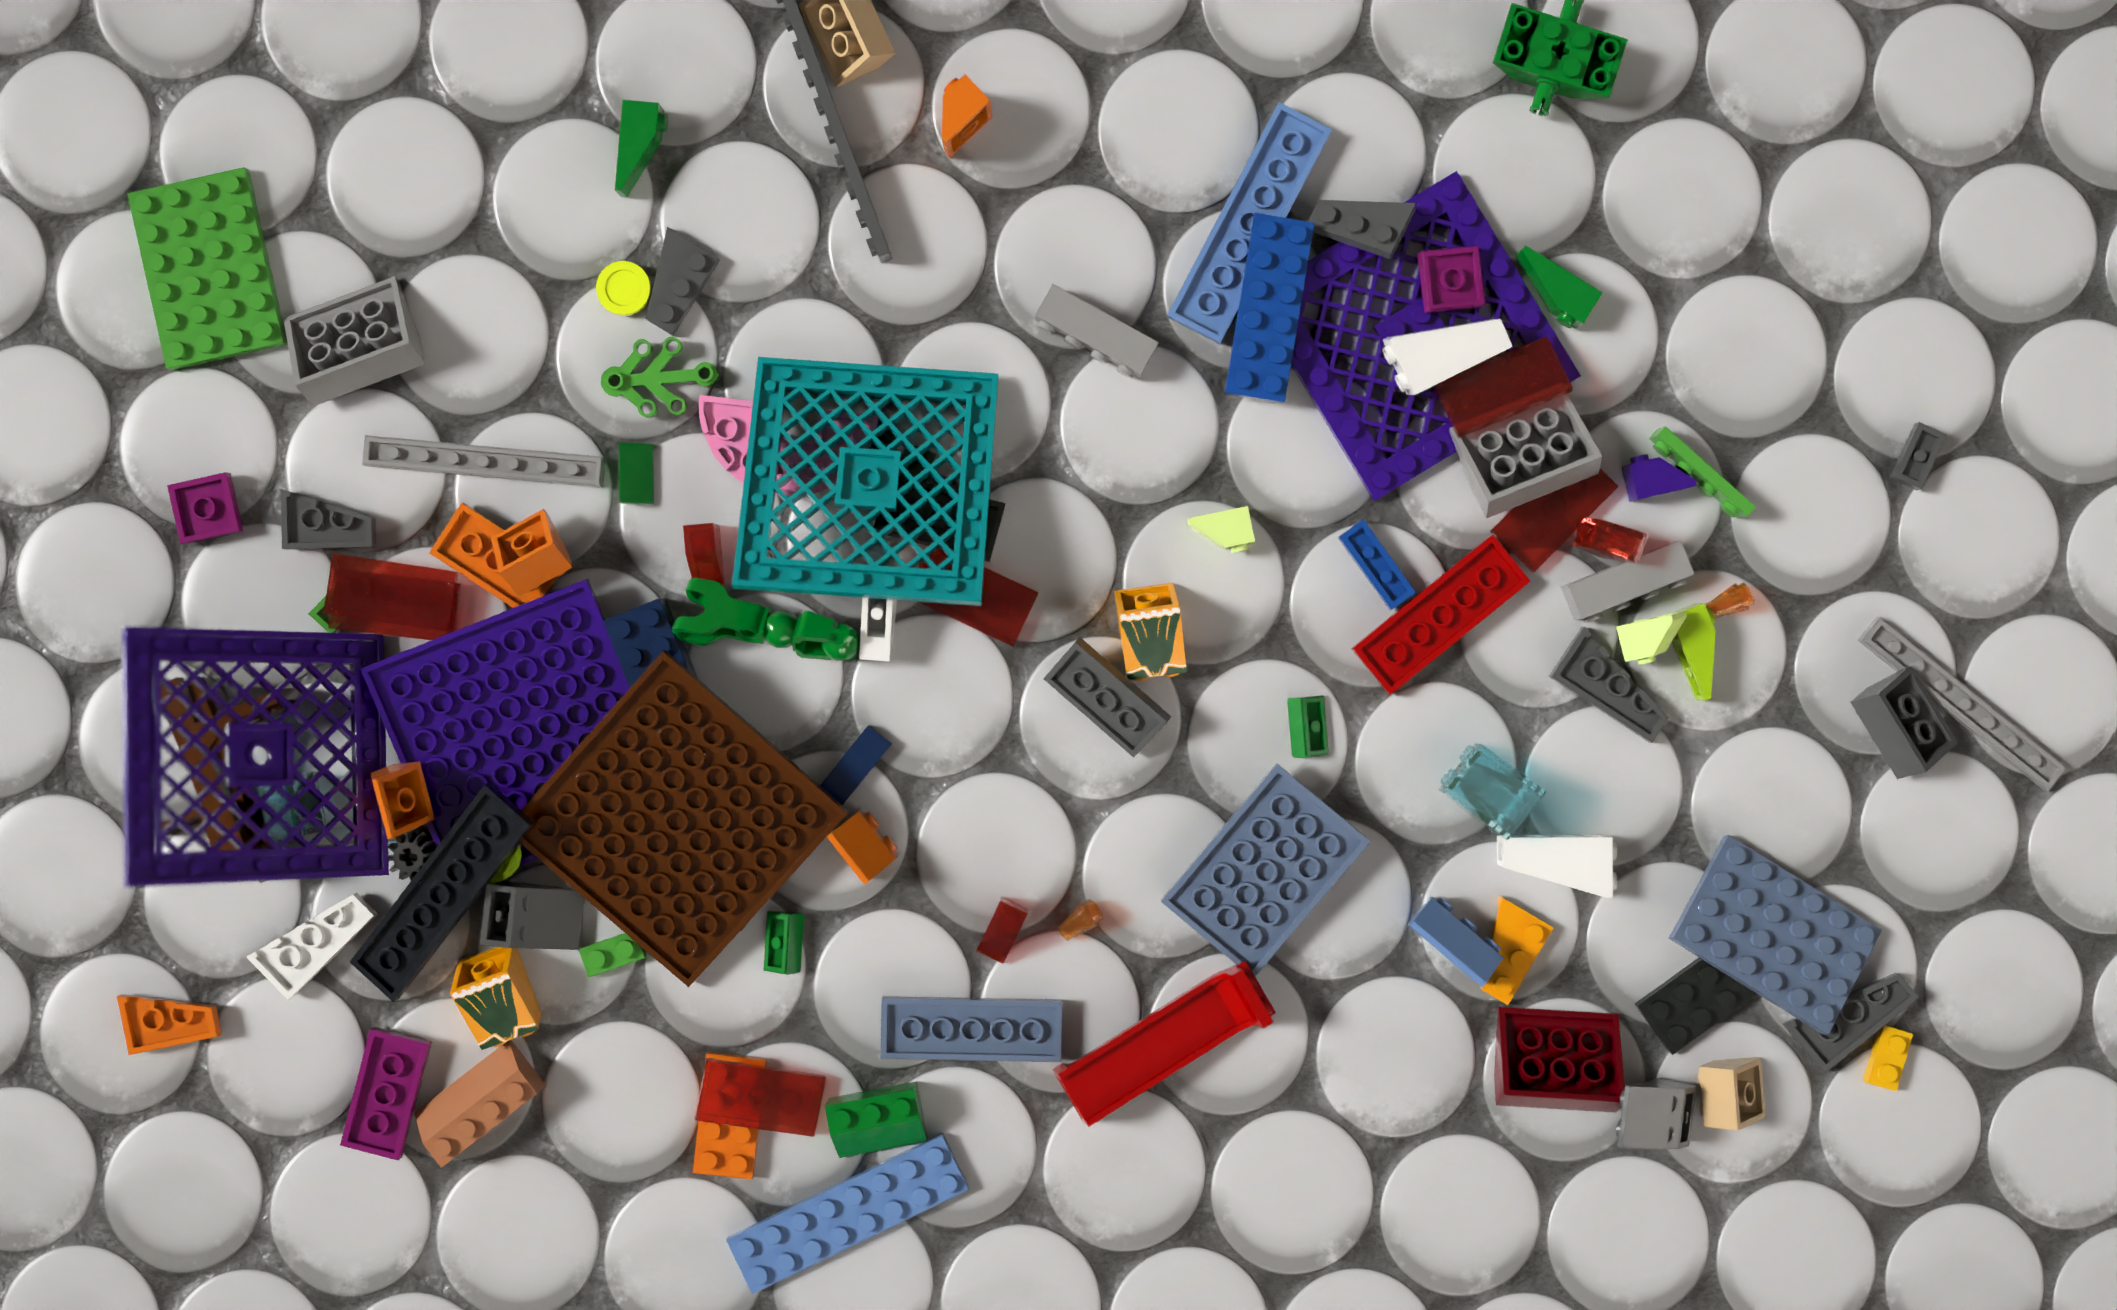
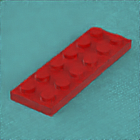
[1351,535,1531,695]

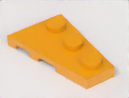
[1480,896,1553,1005]

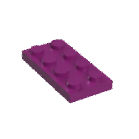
[340,1027,432,1160]

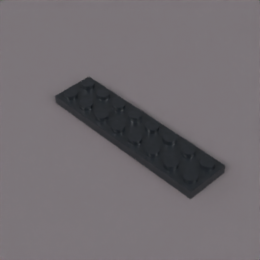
[350,783,535,1002]

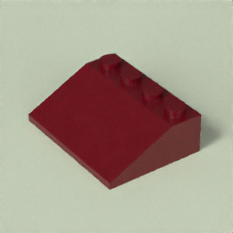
[1494,1007,1625,1113]

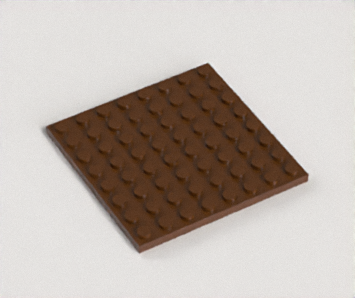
[520,650,849,987]

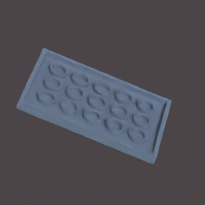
[1161,763,1371,976]
[1669,835,1882,1035]

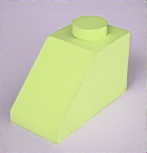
[1187,506,1255,553]
[1616,610,1686,665]

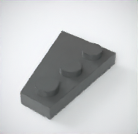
[1309,200,1416,260]
[646,227,720,336]
[280,489,376,550]

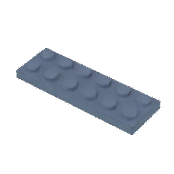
[880,996,1062,1062]

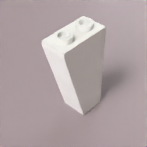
[1382,319,1513,395]
[859,536,901,662]
[1497,835,1617,898]

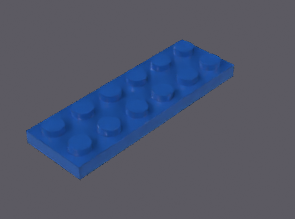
[1224,213,1314,404]

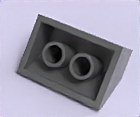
[1850,666,1958,779]

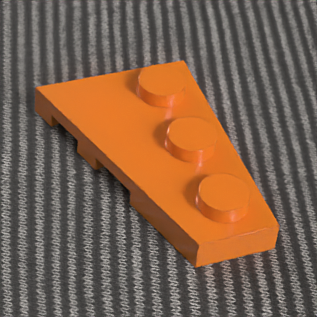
[117,994,222,1055]

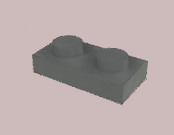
[1889,422,1947,490]

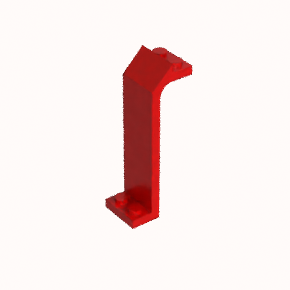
[1052,961,1276,1127]

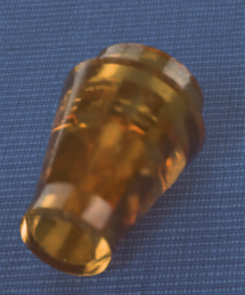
[1705,582,1755,619]
[1058,899,1104,941]

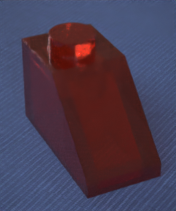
[1573,517,1649,564]
[683,523,725,585]
[976,896,1028,964]

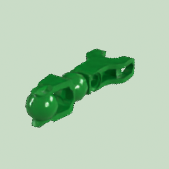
[672,578,860,661]

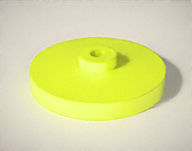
[596,261,652,316]

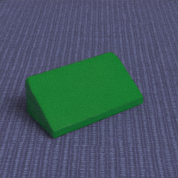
[619,442,654,504]
[1287,695,1329,758]
[763,911,804,975]

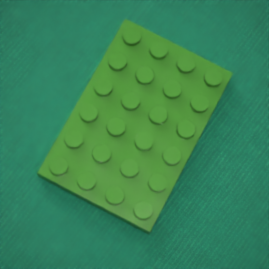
[127,167,288,370]

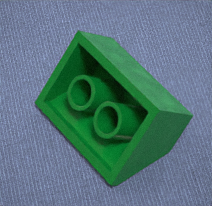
[825,1081,928,1158]

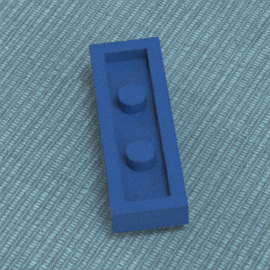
[1337,519,1416,610]

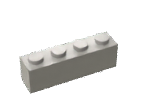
[1035,284,1159,379]
[1561,540,1694,623]

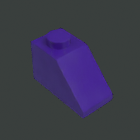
[1621,454,1697,502]

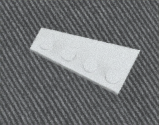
[247,893,378,1000]

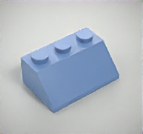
[1407,897,1503,987]

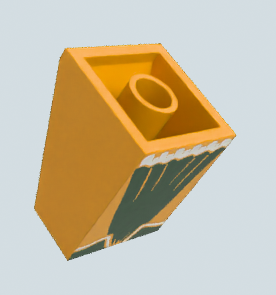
[1114,583,1187,681]
[450,947,541,1050]

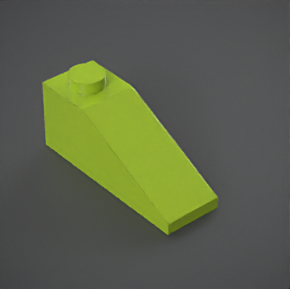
[1672,603,1716,701]

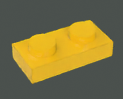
[1863,1025,1913,1092]

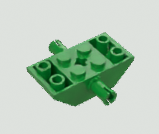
[1492,0,1628,116]

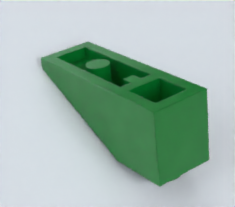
[615,100,668,198]
[1515,245,1602,329]

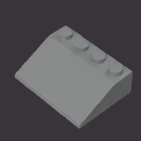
[284,276,426,406]
[1449,384,1603,518]

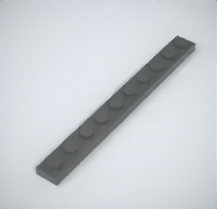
[776,0,892,263]

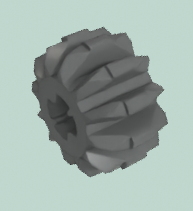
[388,830,435,880]

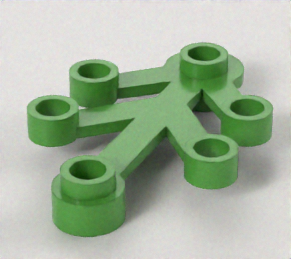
[601,337,719,418]

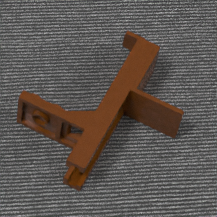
[161,677,306,883]

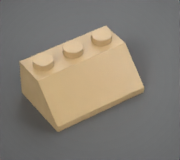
[798,0,895,87]

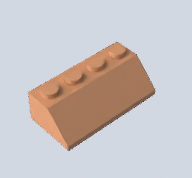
[414,1040,547,1168]

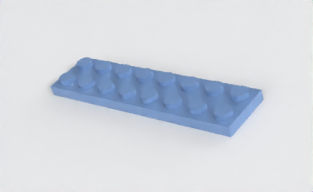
[1167,102,1332,345]
[726,1133,969,1294]

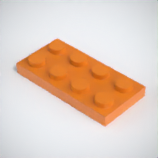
[429,503,560,608]
[692,1051,768,1180]

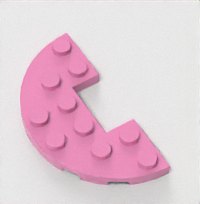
[699,395,879,496]

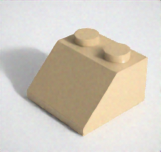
[1697,1057,1766,1131]

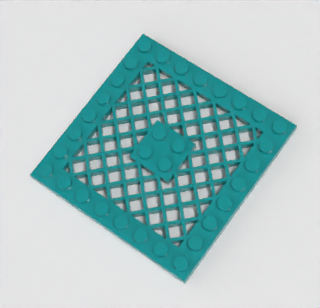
[732,357,999,606]

